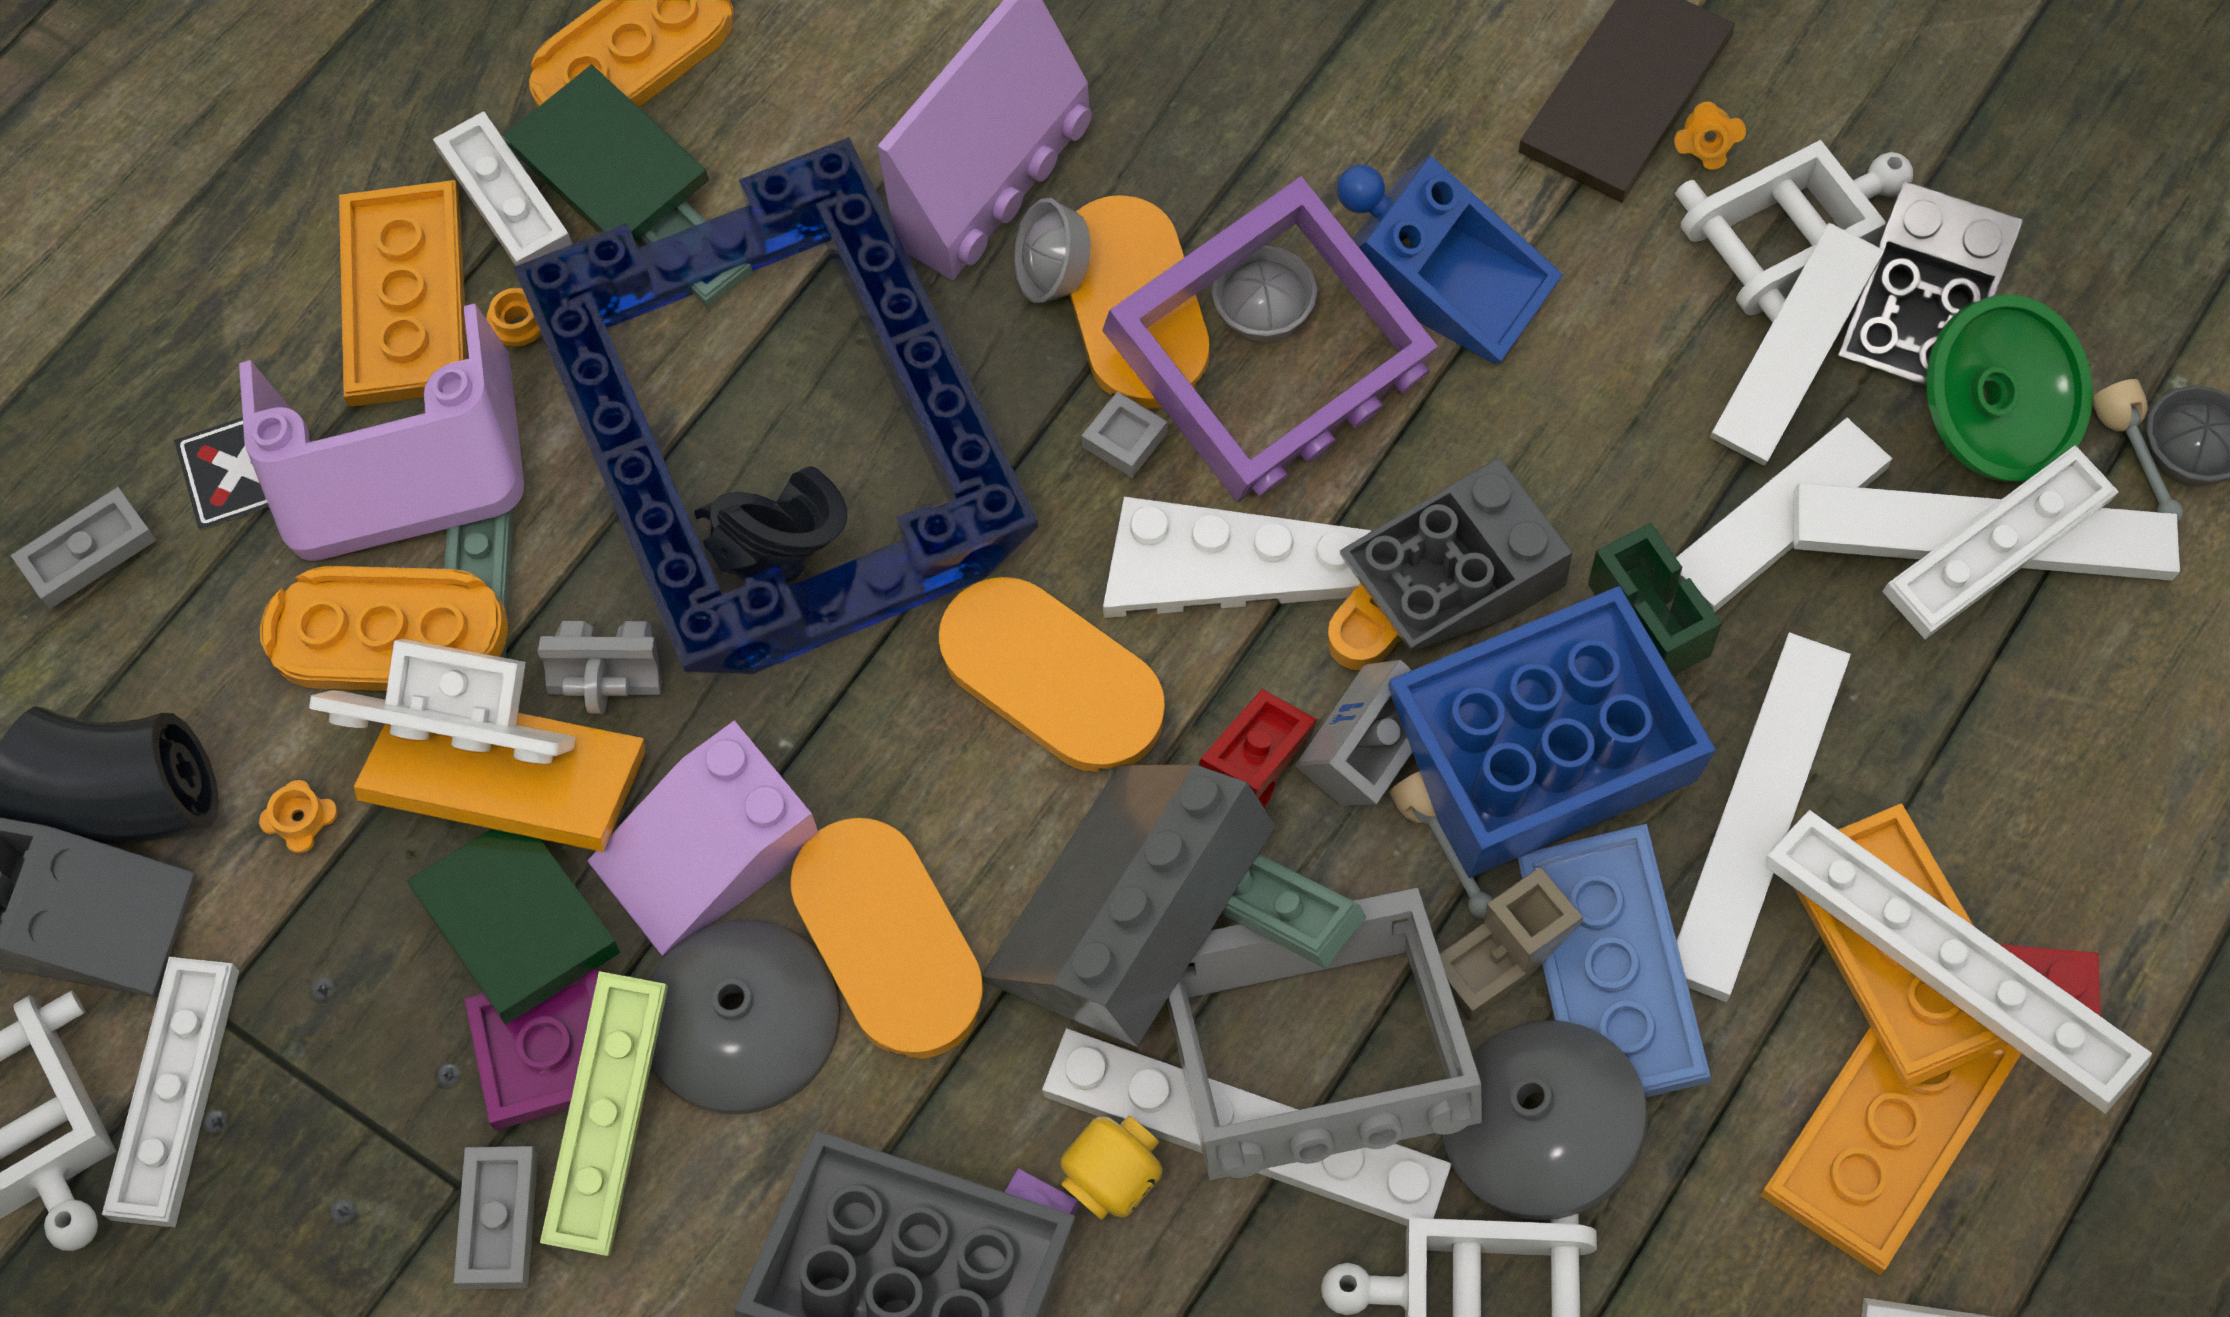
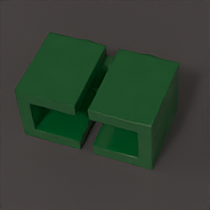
[1588,522,1722,676]

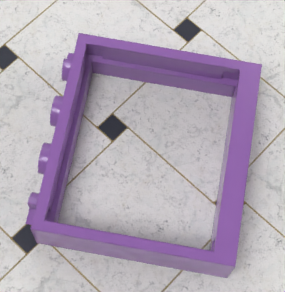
[1102,176,1438,502]

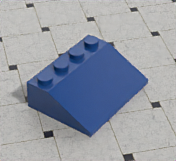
[1388,586,1716,878]

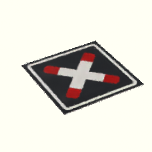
[174,417,269,530]

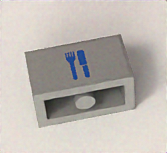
[1295,660,1412,806]

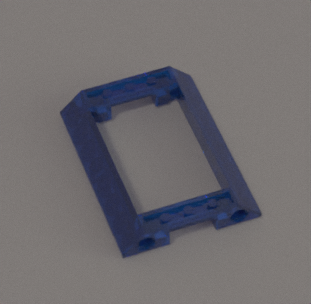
[514,137,1039,674]

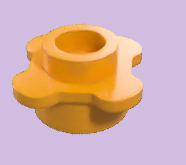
[1674,102,1746,170]
[259,780,338,853]

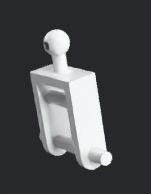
[1675,140,1913,323]
[0,990,116,1251]
[1321,1214,1597,1317]

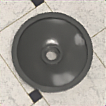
[649,919,840,1114]
[1443,1020,1648,1220]

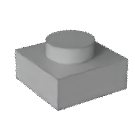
[1081,391,1168,478]

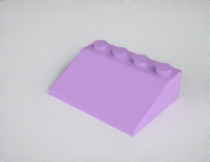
[877,0,1092,281]

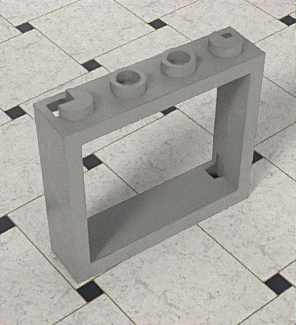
[1166,888,1482,1180]

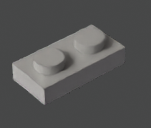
[11,487,157,610]
[453,1146,538,1290]

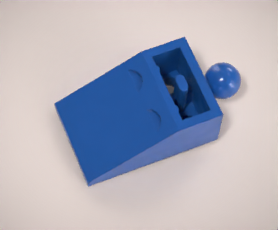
[1337,155,1563,364]

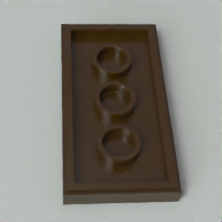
[1518,0,1735,203]

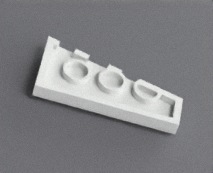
[1103,497,1371,618]

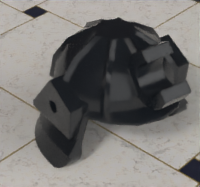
[694,466,847,587]

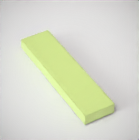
[540,971,668,1256]

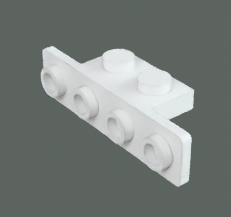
[309,639,576,764]

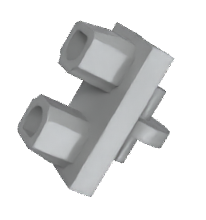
[537,621,663,714]

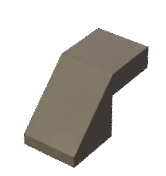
[1440,866,1583,1020]

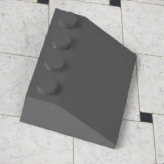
[982,764,1276,1047]
[734,1130,1075,1317]

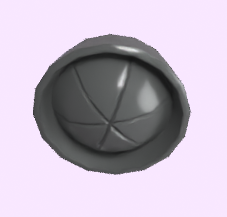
[2147,385,2230,487]

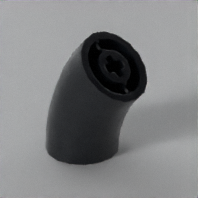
[0,706,219,844]

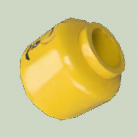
[1060,1115,1163,1221]

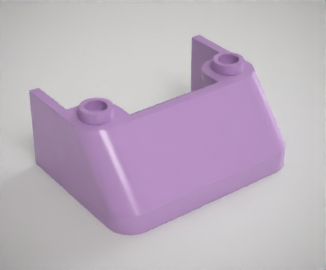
[239,304,524,561]

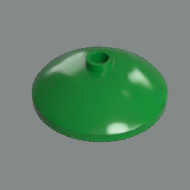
[1926,294,2093,482]

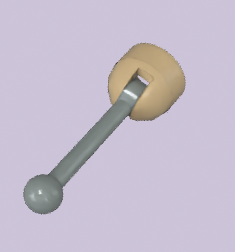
[2092,379,2183,522]
[1389,771,1493,919]

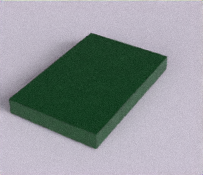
[503,64,709,253]
[407,829,620,1025]

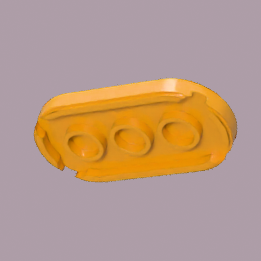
[529,0,734,108]
[1069,195,1210,409]
[260,566,508,691]
[939,577,1165,772]
[791,818,984,1059]

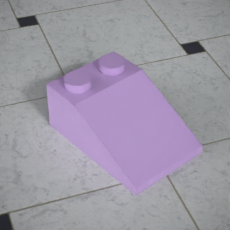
[587,720,819,958]

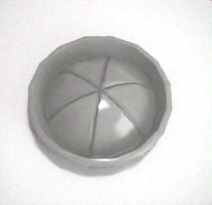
[1014,198,1091,303]
[1211,246,1318,343]

